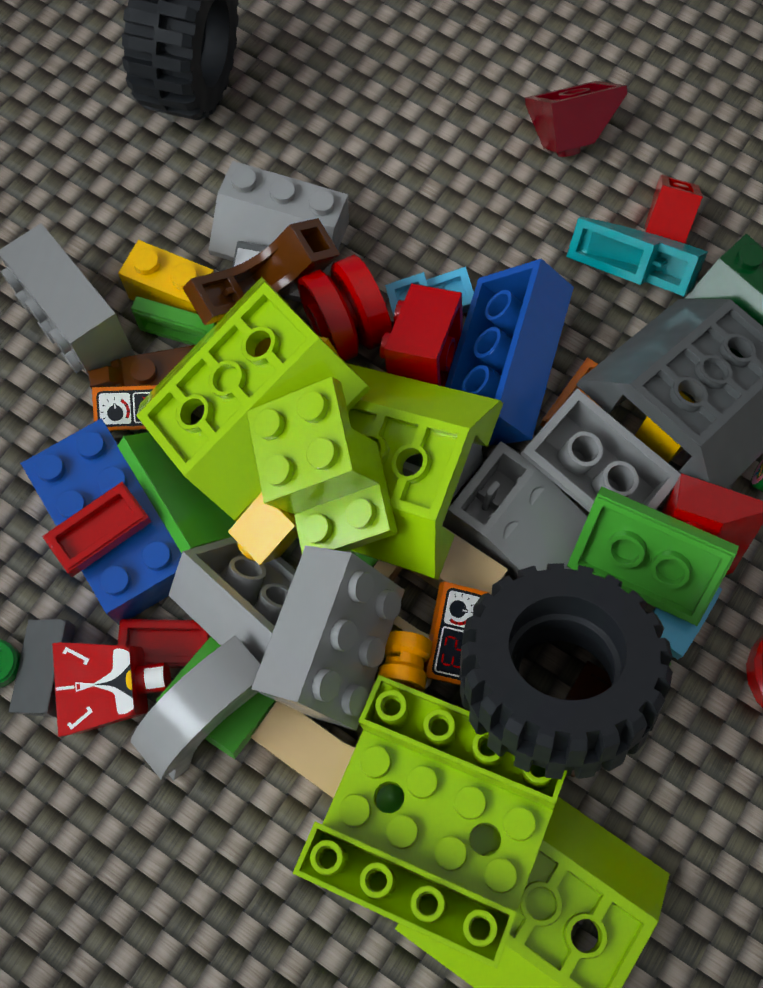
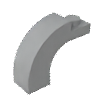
[130,635,260,781]

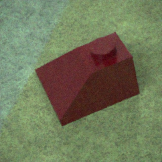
[525,81,628,157]

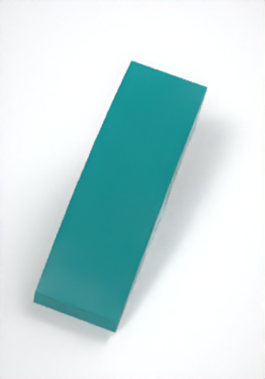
[566,217,708,296]

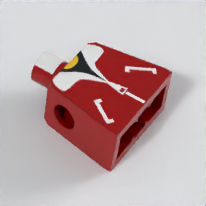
[52,642,171,737]

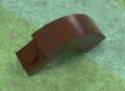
[183,218,340,325]

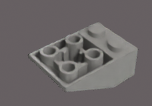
[444,441,587,578]

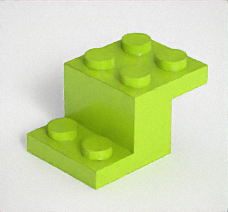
[246,377,398,553]

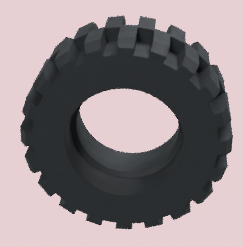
[122,0,239,120]
[459,563,673,780]

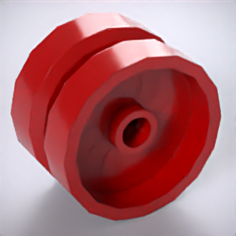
[297,254,392,361]

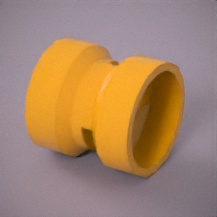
[378,631,432,692]

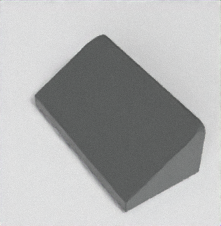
[9,619,76,718]

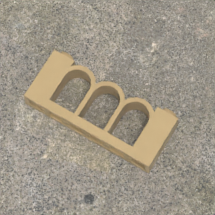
[251,526,508,799]

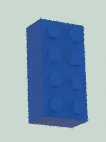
[445,258,574,447]
[21,418,182,625]

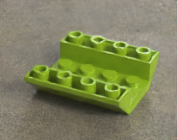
[136,277,371,521]
[347,363,503,580]
[292,675,567,969]
[394,797,670,988]

